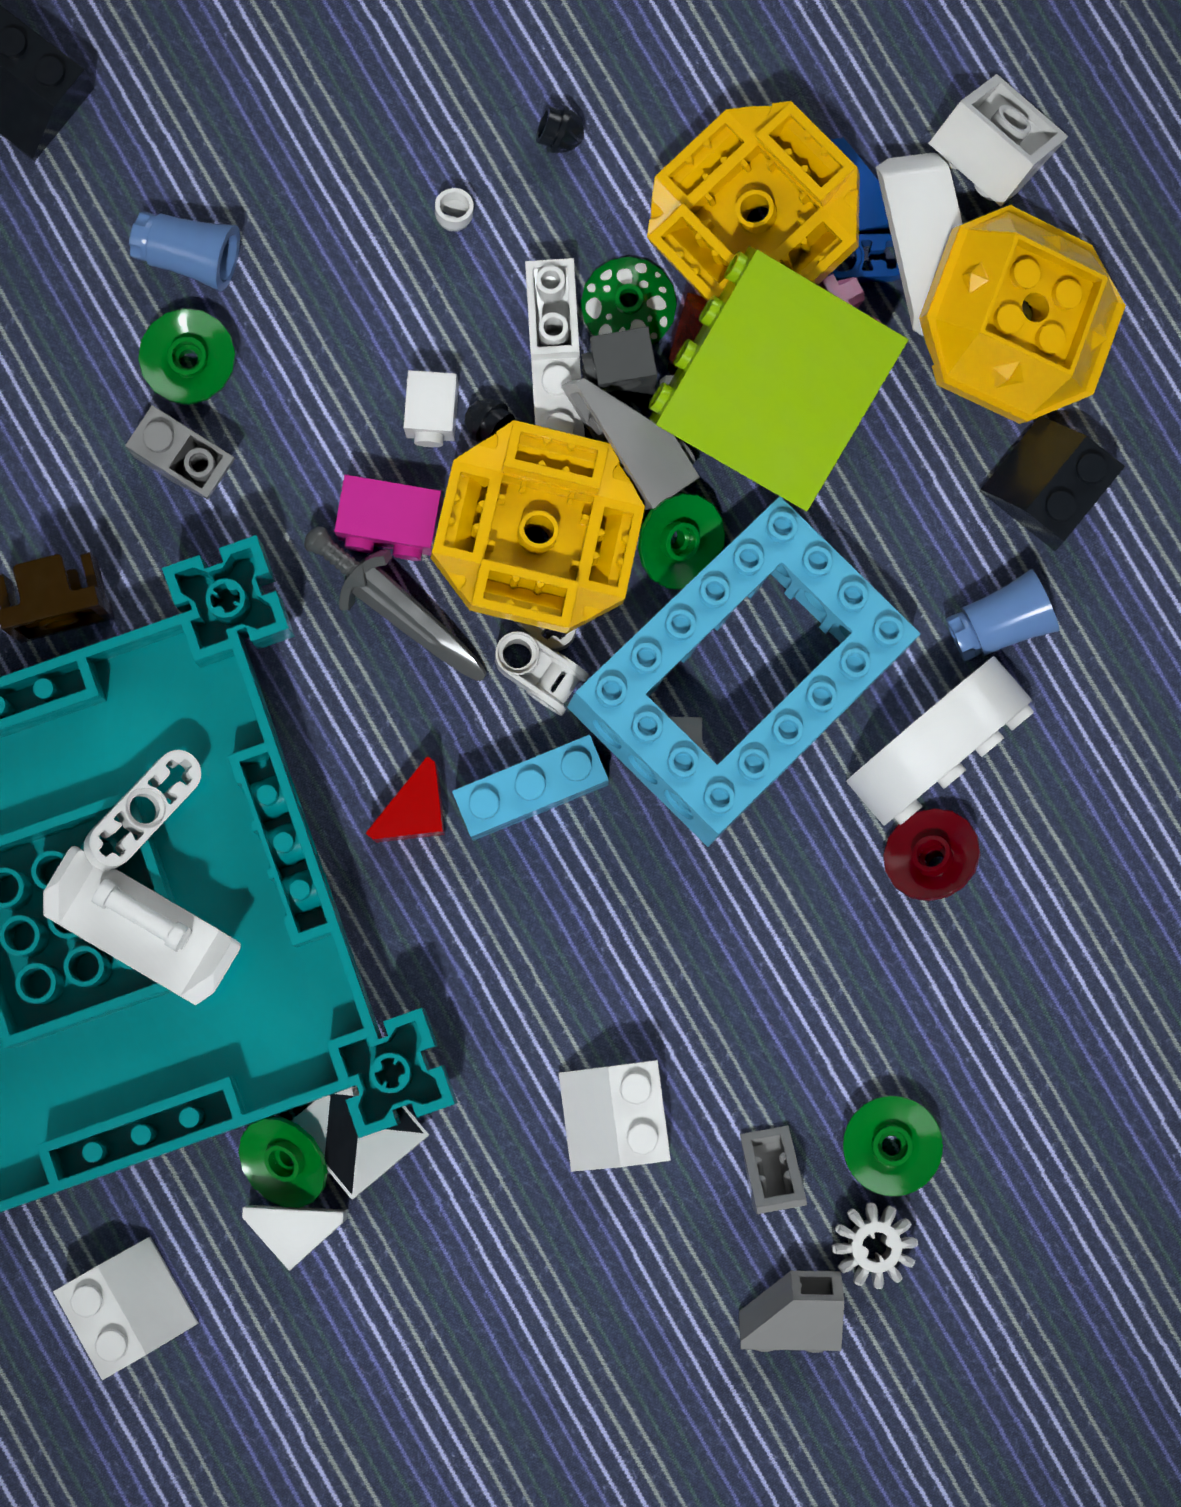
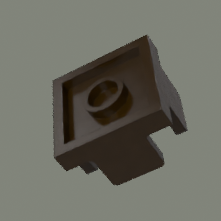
[0,552,115,643]

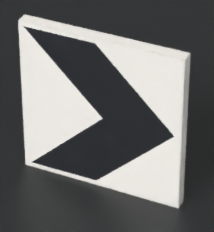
[291,1086,429,1200]

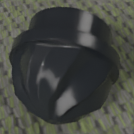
[536,105,584,154]
[464,398,515,444]

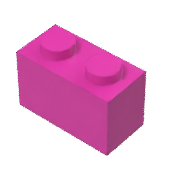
[334,475,444,561]

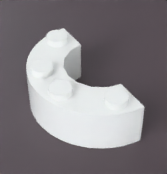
[846,656,1034,826]

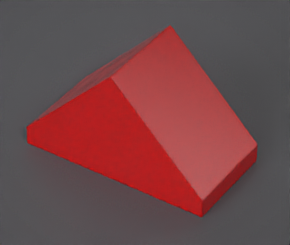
[365,756,445,843]

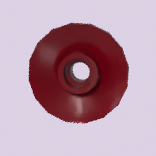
[883,808,981,901]

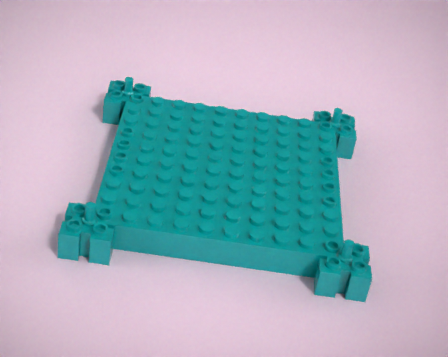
[0,535,458,1213]

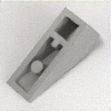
[561,378,699,510]

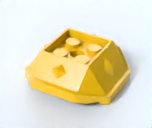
[647,101,860,302]
[919,205,1126,424]
[430,420,645,634]

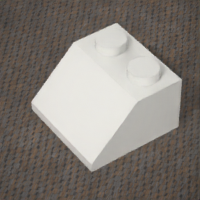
[928,74,1068,207]
[559,1060,671,1172]
[53,1237,199,1380]

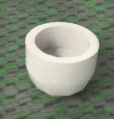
[435,188,474,232]

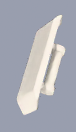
[876,153,963,336]
[43,846,241,1005]

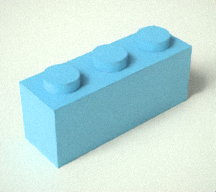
[452,734,609,841]

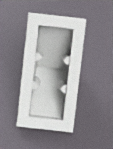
[242,1205,347,1271]

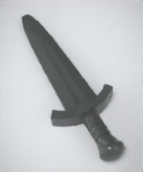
[304,527,487,681]

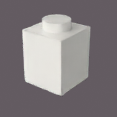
[404,370,459,447]

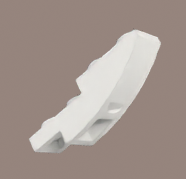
[525,258,585,437]

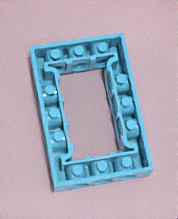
[567,496,921,847]

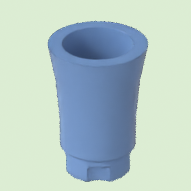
[129,212,240,292]
[945,569,1060,661]

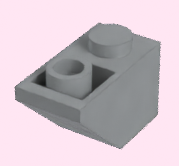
[125,405,235,500]
[739,1271,844,1353]

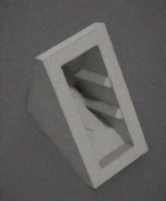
[740,1125,807,1214]

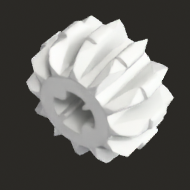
[832,1202,918,1289]

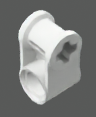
[495,632,589,716]

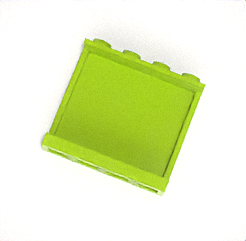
[649,246,909,512]

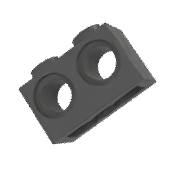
[582,327,657,403]

